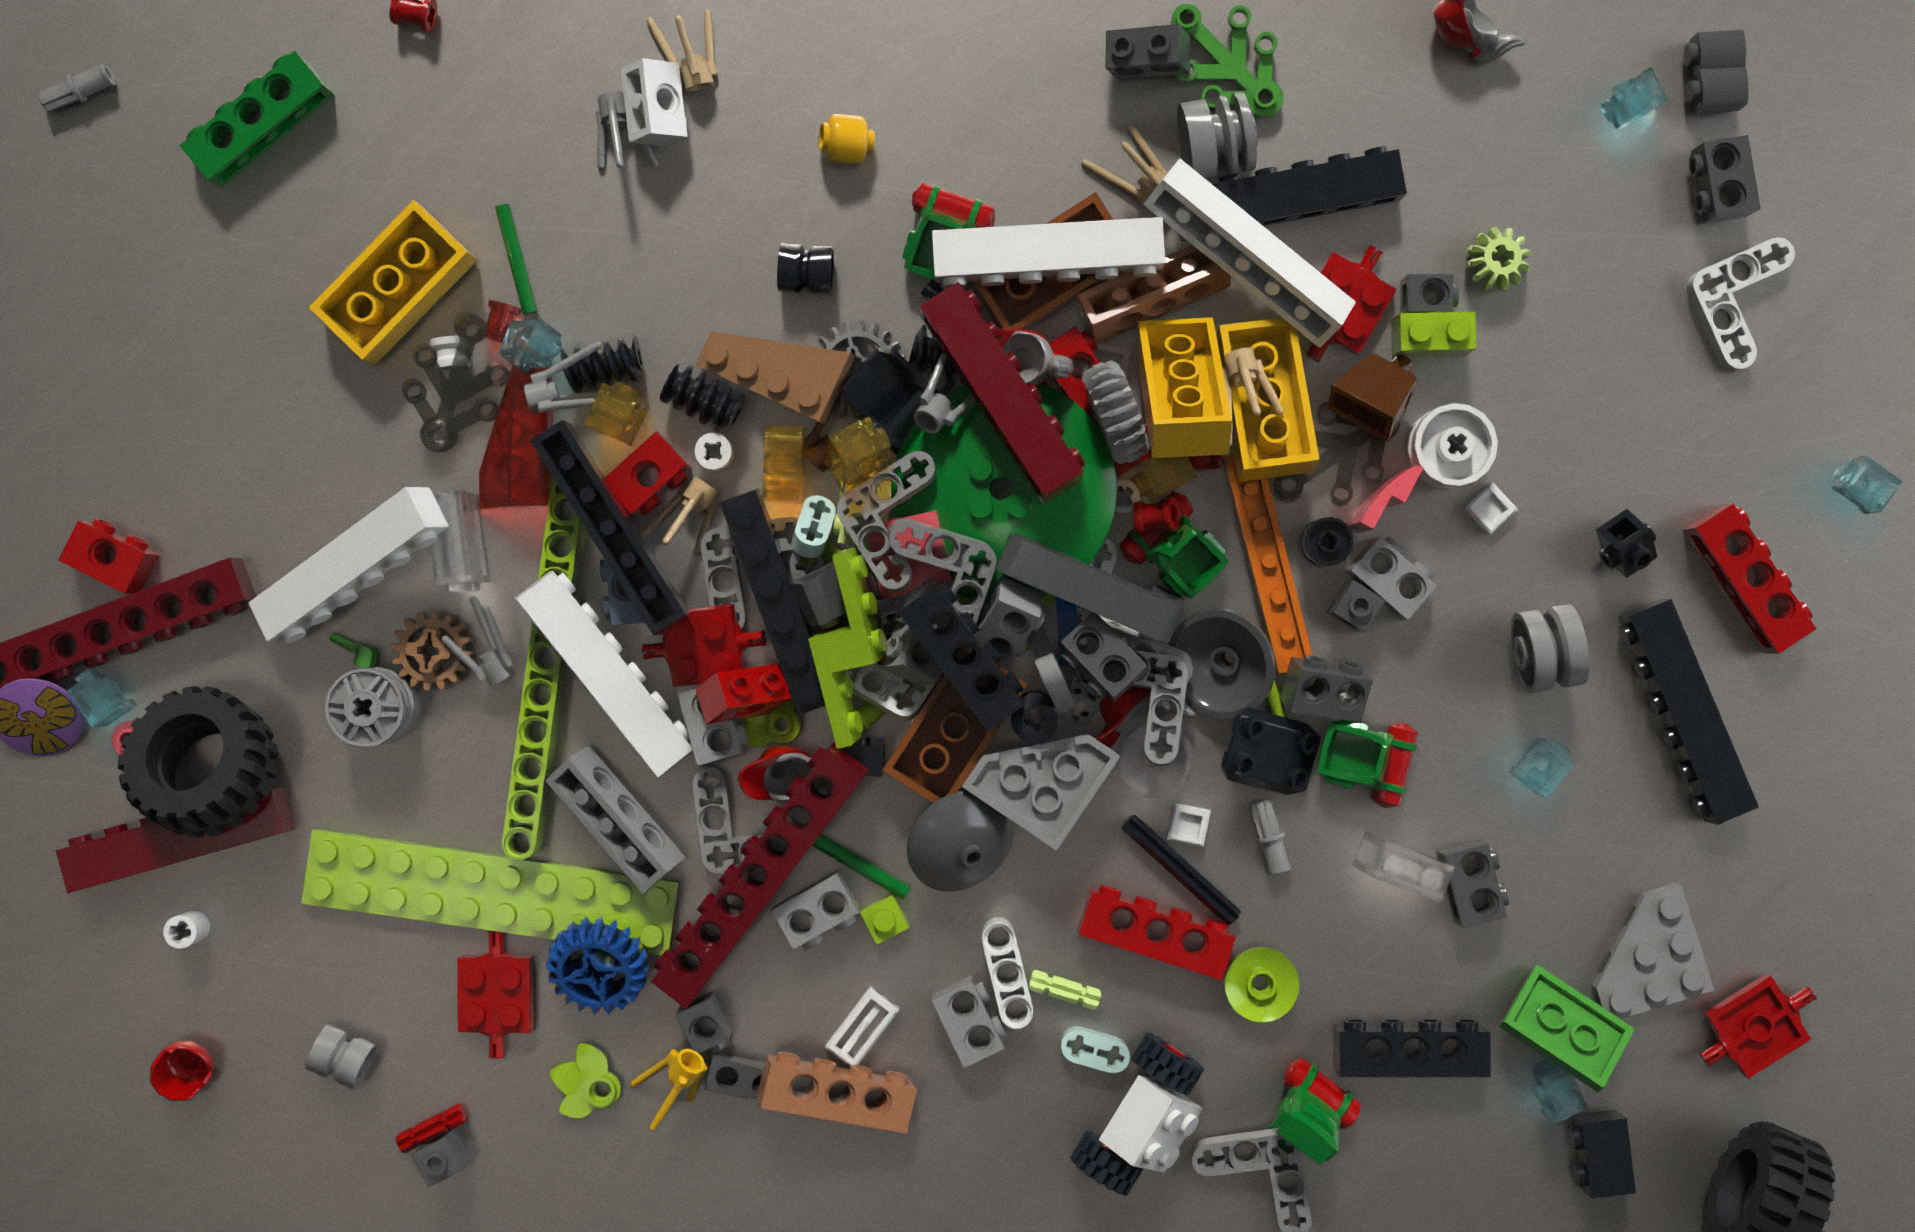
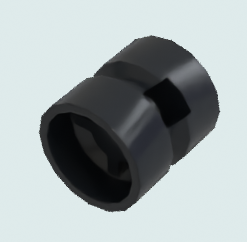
[777,243,834,295]
[1297,517,1354,567]

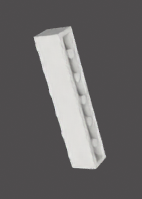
[1143,158,1356,348]
[932,217,1165,288]
[248,487,449,644]
[514,571,693,777]

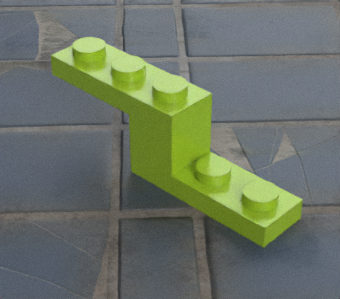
[808,547,887,749]

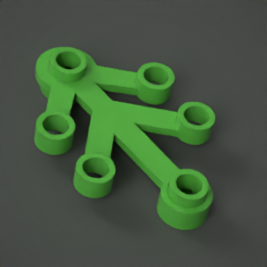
[1171,4,1283,118]

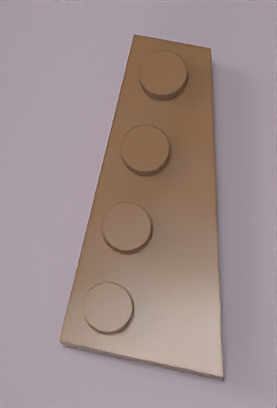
[696,331,856,424]

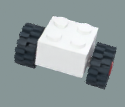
[1070,1032,1204,1196]

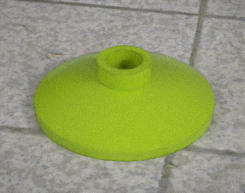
[1224,947,1300,1022]

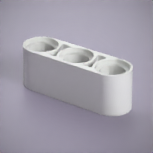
[982,917,1033,1029]

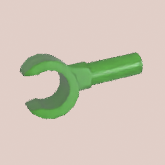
[329,633,378,668]

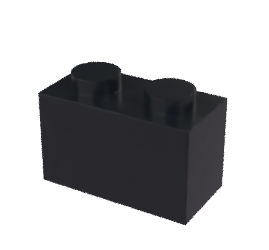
[1568,1110,1636,1199]

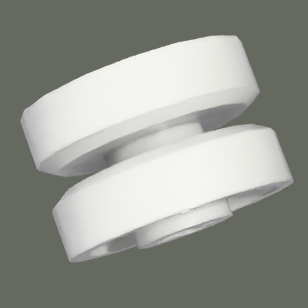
[1404,403,1498,490]

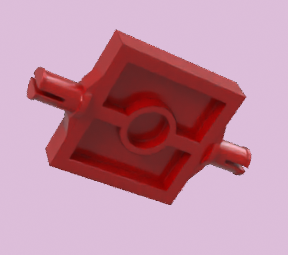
[1306,245,1397,362]
[642,604,767,687]
[457,931,534,1059]
[1699,974,1817,1079]

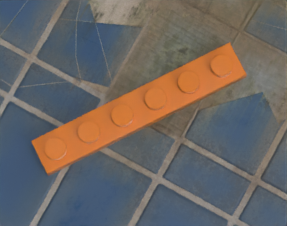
[1222,454,1313,674]

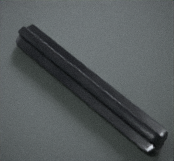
[1122,815,1241,925]

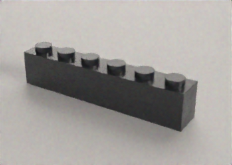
[1180,146,1407,242]
[530,420,691,635]
[720,488,826,715]
[1618,599,1759,825]

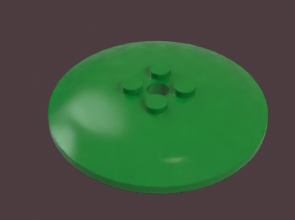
[891,379,1117,602]

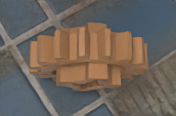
[390,610,475,691]

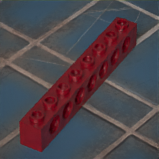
[0,557,257,688]
[651,742,870,1009]

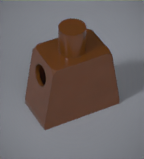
[1327,354,1417,442]

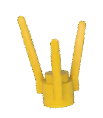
[630,1049,708,1131]

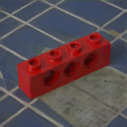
[1050,326,1151,477]
[1683,503,1817,654]
[1077,884,1236,980]

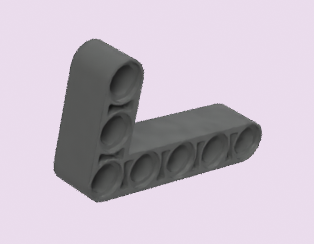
[996,533,1185,643]

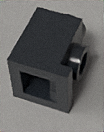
[834,736,886,777]

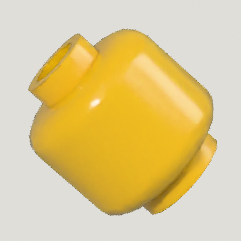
[818,114,875,165]

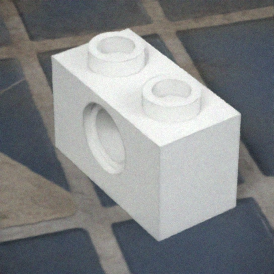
[621,58,687,146]

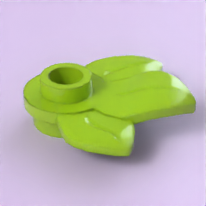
[744,683,802,748]
[549,1043,621,1118]

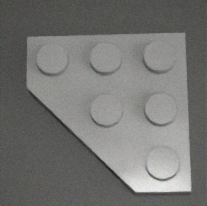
[962,734,1121,851]
[1592,882,1715,1019]

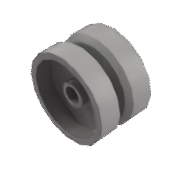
[1511,604,1590,693]

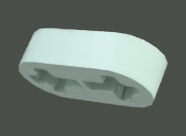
[791,495,836,558]
[1060,1026,1130,1073]

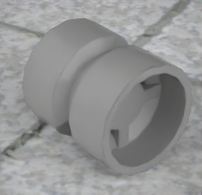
[305,1024,377,1090]

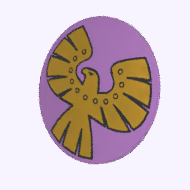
[0,678,84,756]

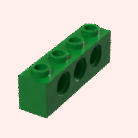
[179,51,334,188]

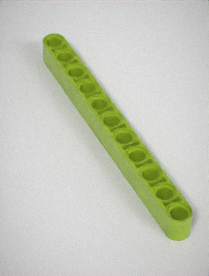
[502,476,586,861]

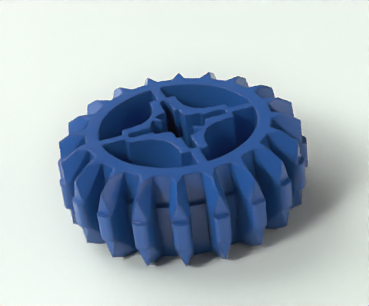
[546,916,649,1015]

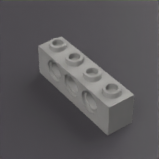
[545,746,686,894]

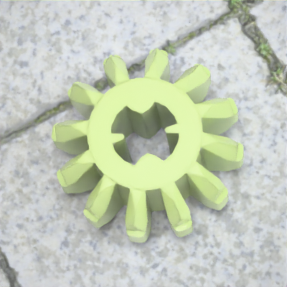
[1466,227,1532,291]

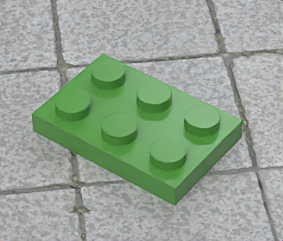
[1499,964,1635,1092]

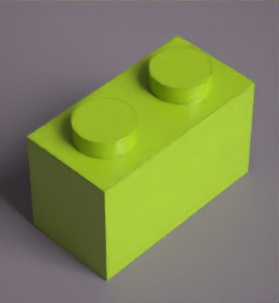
[1391,311,1477,357]

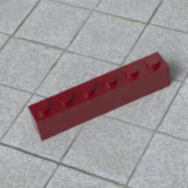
[920,282,1085,505]
[55,783,295,894]

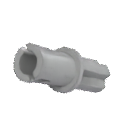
[38,63,116,112]
[1250,799,1291,875]

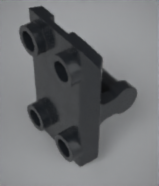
[840,347,941,455]
[1221,707,1321,795]

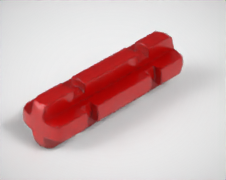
[395,1104,468,1153]

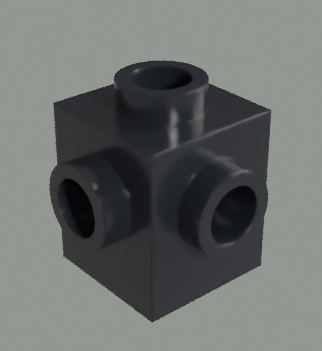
[1596,509,1658,578]

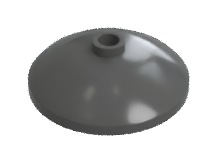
[1168,608,1276,719]
[907,790,1014,892]

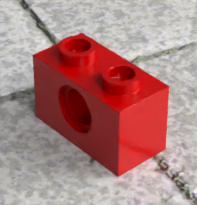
[605,431,691,516]
[58,518,159,594]
[695,664,791,724]

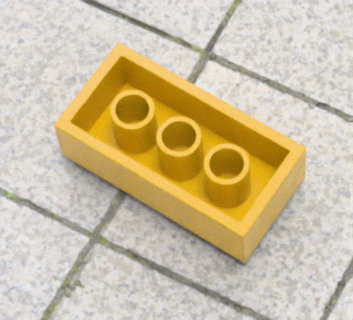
[308,199,478,365]
[1136,317,1232,458]
[1216,317,1320,482]

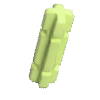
[1028,970,1101,1010]

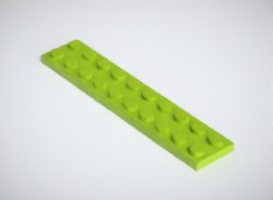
[301,829,681,955]

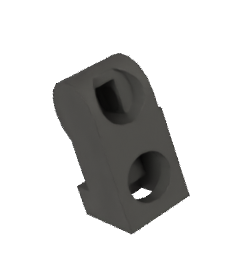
[705,1050,765,1099]

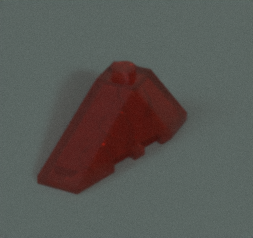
[479,360,553,510]

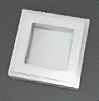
[1463,482,1518,535]
[1166,802,1211,847]

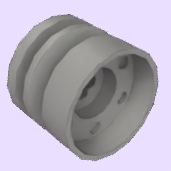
[1177,92,1258,179]
[324,667,421,747]

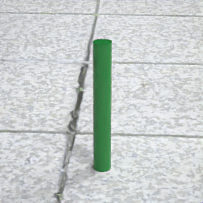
[495,204,538,315]
[812,834,911,900]

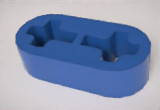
[1056,597,1078,667]

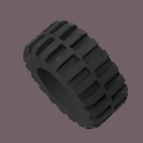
[118,686,278,838]
[1702,1121,1835,1232]

